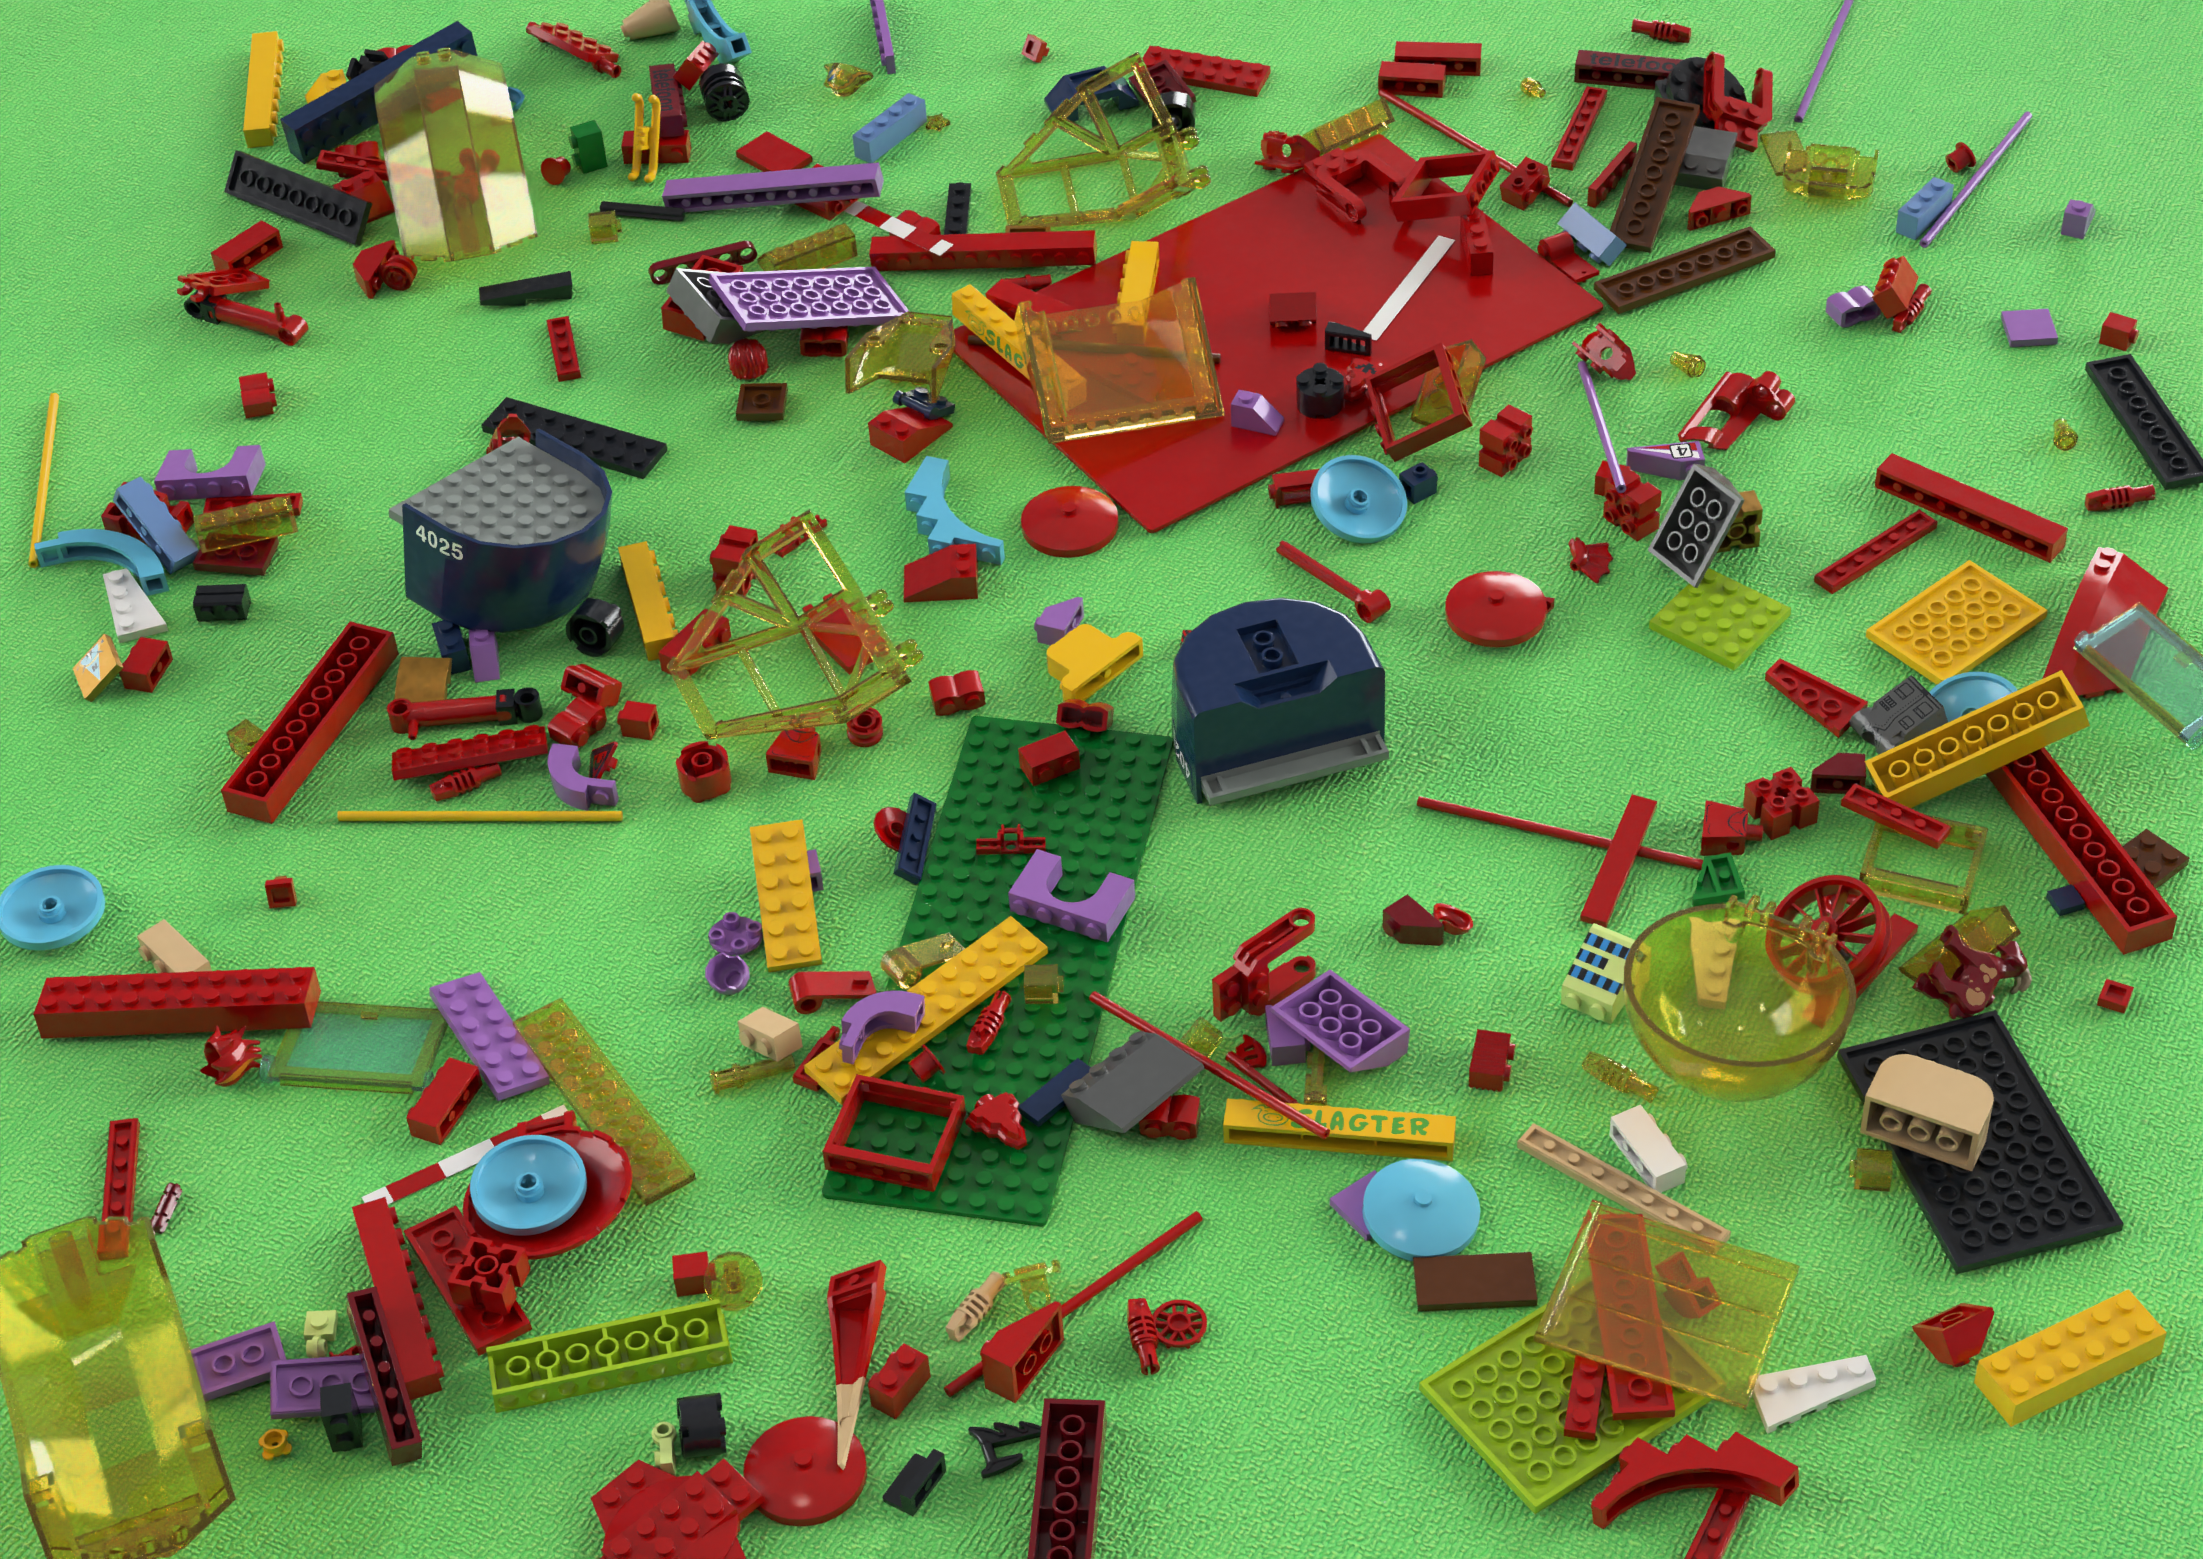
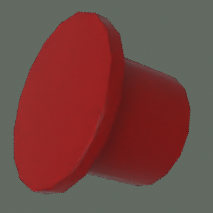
[1945,142,1976,173]
[541,156,571,185]
[908,1044,945,1083]

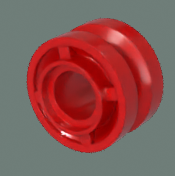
[381,255,418,291]
[846,706,883,747]

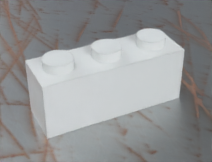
[1609,1105,1688,1193]

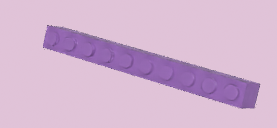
[662,162,884,212]

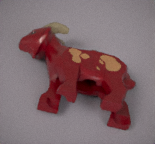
[1912,925,2032,1020]

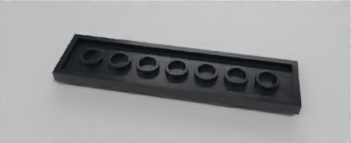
[224,150,372,245]
[2085,354,2203,490]
[482,397,668,479]

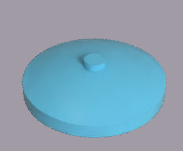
[1310,455,1407,543]
[1929,672,2017,722]
[0,865,105,950]
[470,1135,587,1236]
[1362,1159,1480,1261]

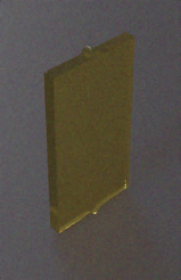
[1760,130,1812,176]

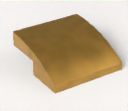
[394,657,452,702]

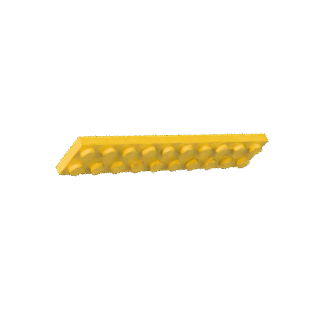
[804,916,1048,1105]

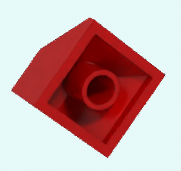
[1912,1303,1994,1367]

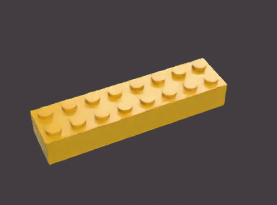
[1864,670,2090,808]

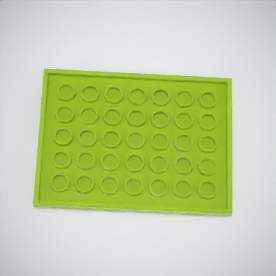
[1419,1276,1726,1514]

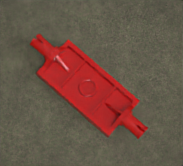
[526,21,621,78]

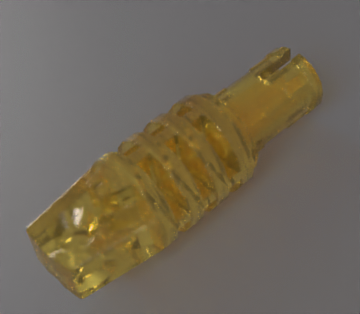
[1582,1051,1659,1103]

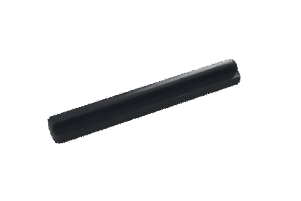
[600,201,685,221]

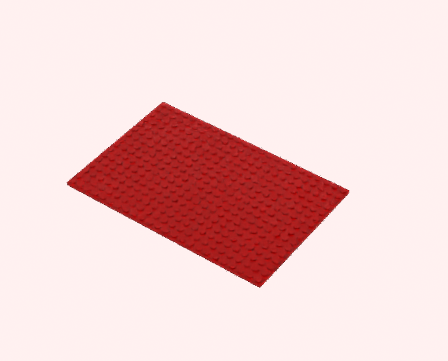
[941,134,1603,533]

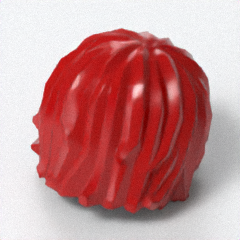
[728,338,769,380]

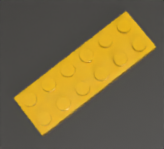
[750,819,822,973]

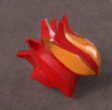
[200,1025,263,1087]

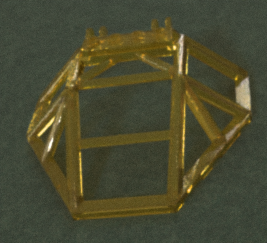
[996,52,1211,227]
[667,509,924,740]

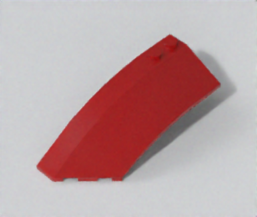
[2042,547,2169,699]

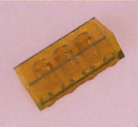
[1302,97,1395,156]
[757,223,857,271]
[1410,339,1486,426]
[193,495,298,553]
[1899,905,2021,982]

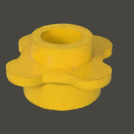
[258,1429,292,1460]

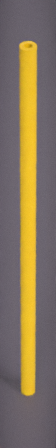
[28,393,59,568]
[337,811,623,821]

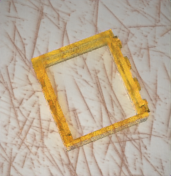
[1859,814,1988,915]

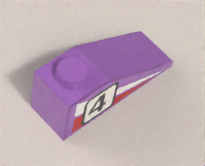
[1626,441,1705,480]

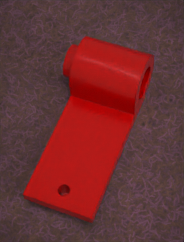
[1537,231,1599,283]
[788,971,876,1014]

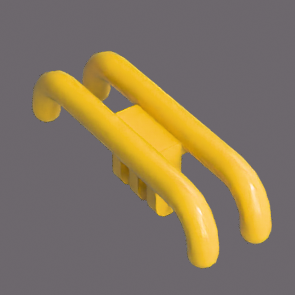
[628,93,661,183]

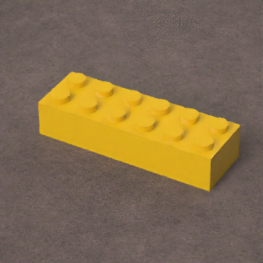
[1974,1289,2167,1427]

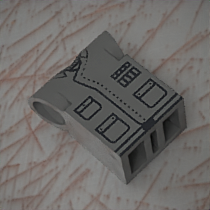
[1849,675,1948,755]

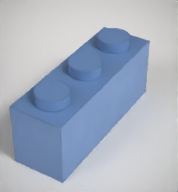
[1896,177,1954,240]
[1557,202,1627,266]

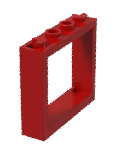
[1391,150,1500,222]
[1365,342,1473,462]
[822,1074,966,1192]

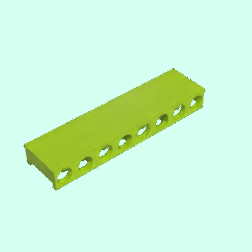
[486,1299,733,1413]

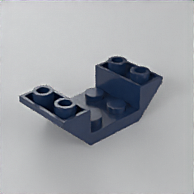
[1044,66,1140,125]

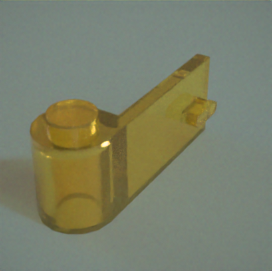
[880,933,965,990]

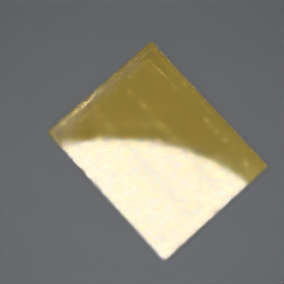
[1534,1199,1800,1410]

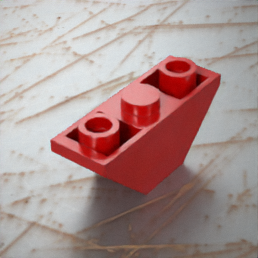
[1687,187,1752,231]
[353,240,399,299]

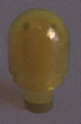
[1520,77,1546,98]

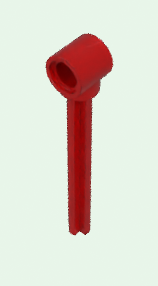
[1276,540,1391,623]

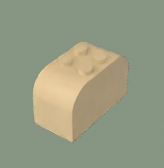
[1860,1054,1994,1171]

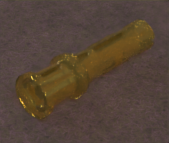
[709,1054,796,1095]

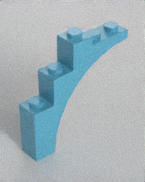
[684,0,752,64]
[905,456,1005,565]

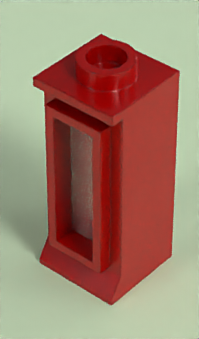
[1268,469,1320,509]

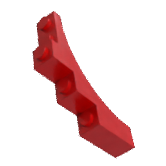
[1591,1432,1799,1530]

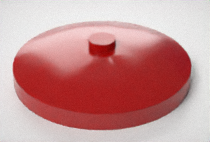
[1021,486,1119,558]
[1445,571,1547,648]
[743,1416,867,1526]

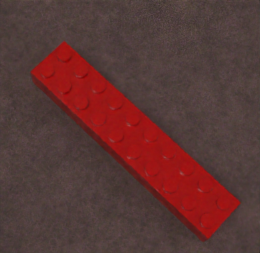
[221,621,399,824]
[1986,747,2177,955]
[33,967,321,1039]

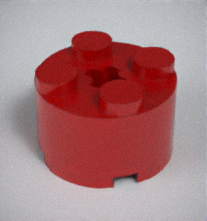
[676,741,732,803]

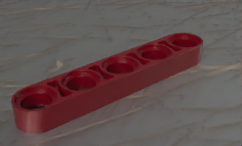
[648,241,757,285]

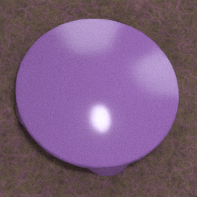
[708,912,763,955]

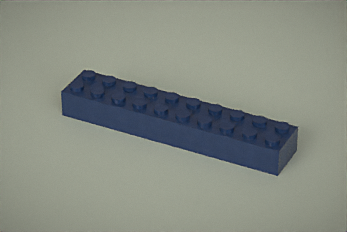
[280,21,480,164]

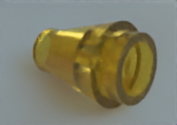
[1670,351,1706,378]
[2053,419,2078,451]

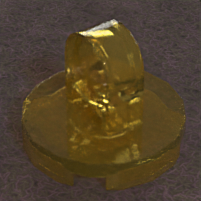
[704,1251,763,1311]
[1001,1260,1062,1312]

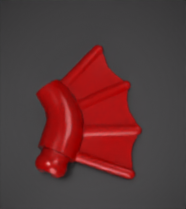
[1568,537,1613,584]

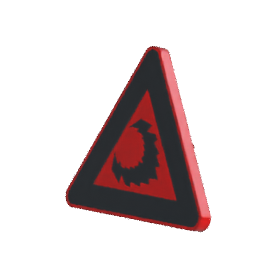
[589,741,618,779]

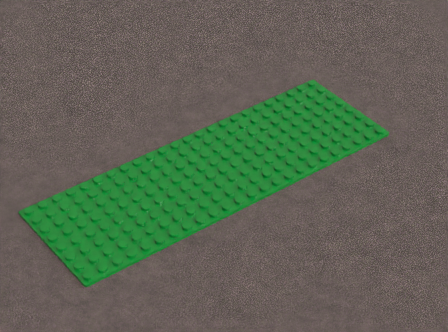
[822,716,1173,1227]

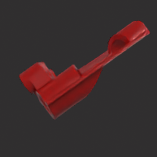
[1678,371,1795,450]

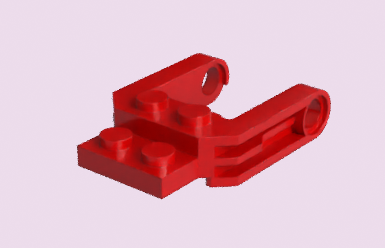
[1703,51,1773,152]
[1304,147,1406,222]
[1212,908,1316,1022]

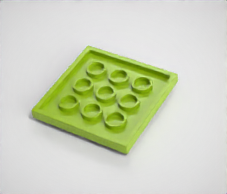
[1649,568,1791,671]

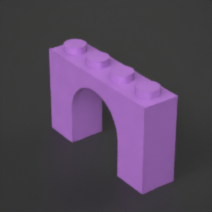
[154,445,266,501]
[1008,849,1135,942]

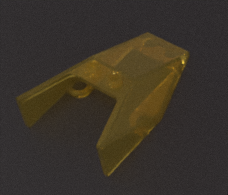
[845,311,955,403]

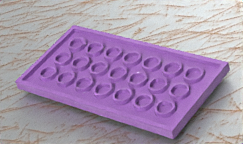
[708,267,912,332]

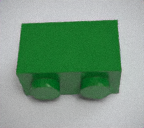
[568,120,608,174]

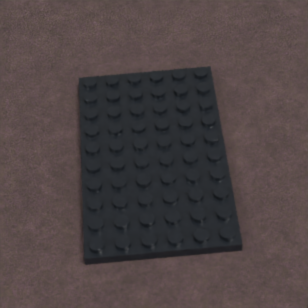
[1837,1010,2124,1274]

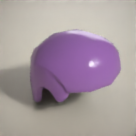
[705,953,750,995]

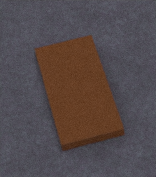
[1413,1252,1537,1311]

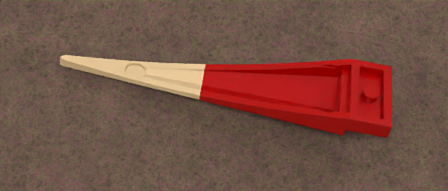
[827,1260,887,1470]

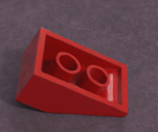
[868,407,953,463]
[903,544,978,603]
[980,1301,1064,1403]

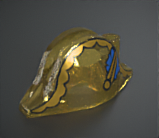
[823,63,874,97]

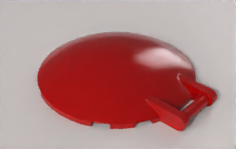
[463,1110,632,1260]

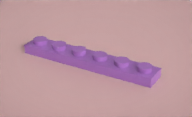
[870,0,896,74]

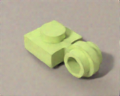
[303,1310,338,1358]
[652,1422,677,1476]

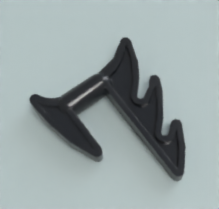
[968,1421,1041,1479]

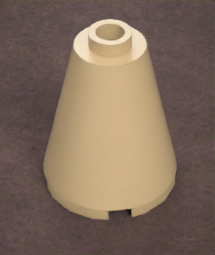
[620,0,681,40]

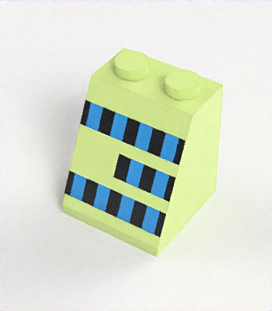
[1561,923,1644,1024]

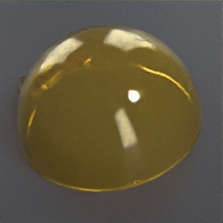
[1623,894,1857,1102]

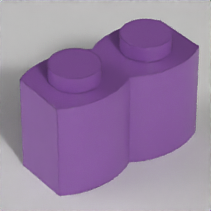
[1825,286,1881,327]

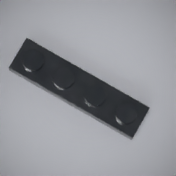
[944,182,972,235]

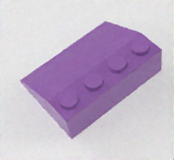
[1270,969,1410,1073]

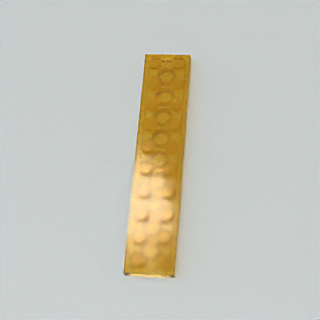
[513,998,696,1206]

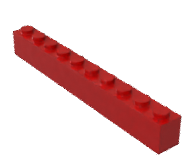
[869,230,1097,271]

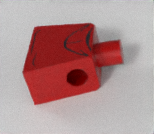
[765,722,821,780]
[1700,800,1763,856]

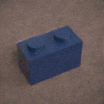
[432,620,471,675]

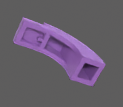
[548,743,619,811]
[839,991,925,1064]

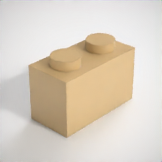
[738,1007,803,1062]

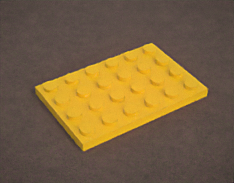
[1866,560,2048,685]

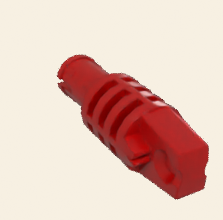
[1631,18,1691,43]
[1892,284,1932,333]
[2085,484,2156,511]
[429,763,502,801]
[966,990,1011,1055]
[1127,1298,1160,1375]

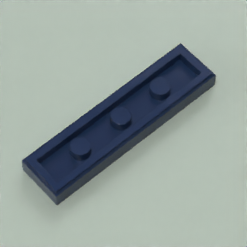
[893,792,937,885]

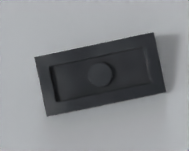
[883,1449,946,1516]

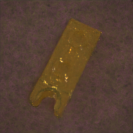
[1304,1045,1327,1106]

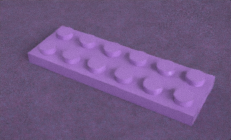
[429,972,549,1101]

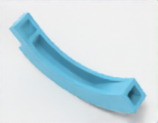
[34,529,169,596]

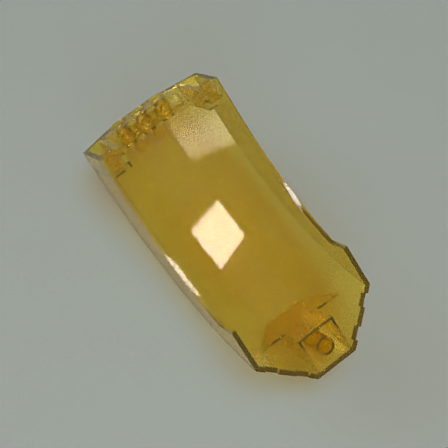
[374,47,538,262]
[0,1216,236,1559]

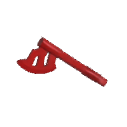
[1225,1034,1298,1104]

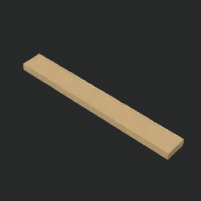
[1517,1123,1731,1256]

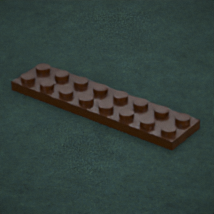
[1610,97,1700,253]
[1594,226,1776,314]

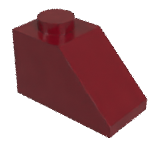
[1810,753,1866,794]
[1382,894,1444,946]

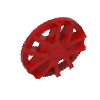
[1152,1299,1207,1349]

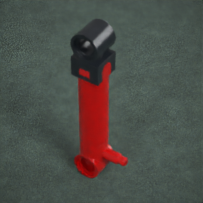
[184,290,309,346]
[387,687,543,740]

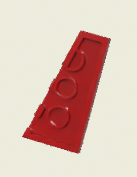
[1765,658,1868,738]

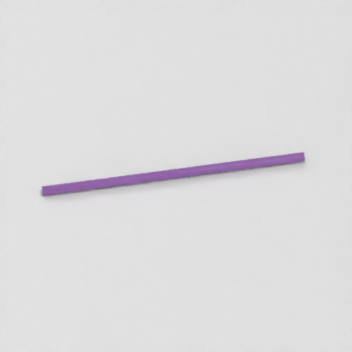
[1794,0,1854,123]
[1920,111,2032,248]
[1577,361,1626,493]

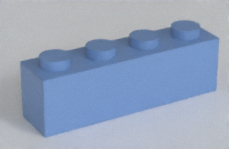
[853,93,927,163]
[113,476,198,574]

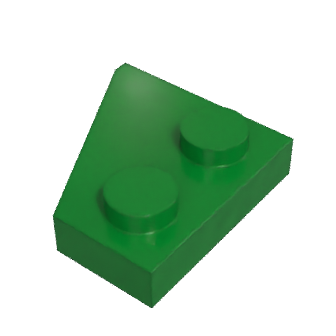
[1692,853,1745,907]

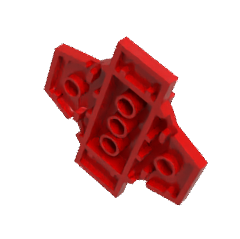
[591,1458,764,1559]

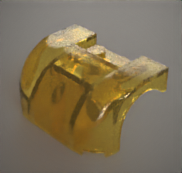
[1782,141,1879,202]

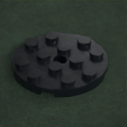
[1666,57,1747,129]

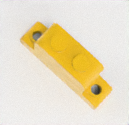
[1046,624,1143,701]

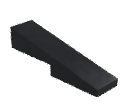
[479,271,572,306]

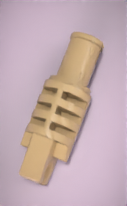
[945,1271,1007,1342]

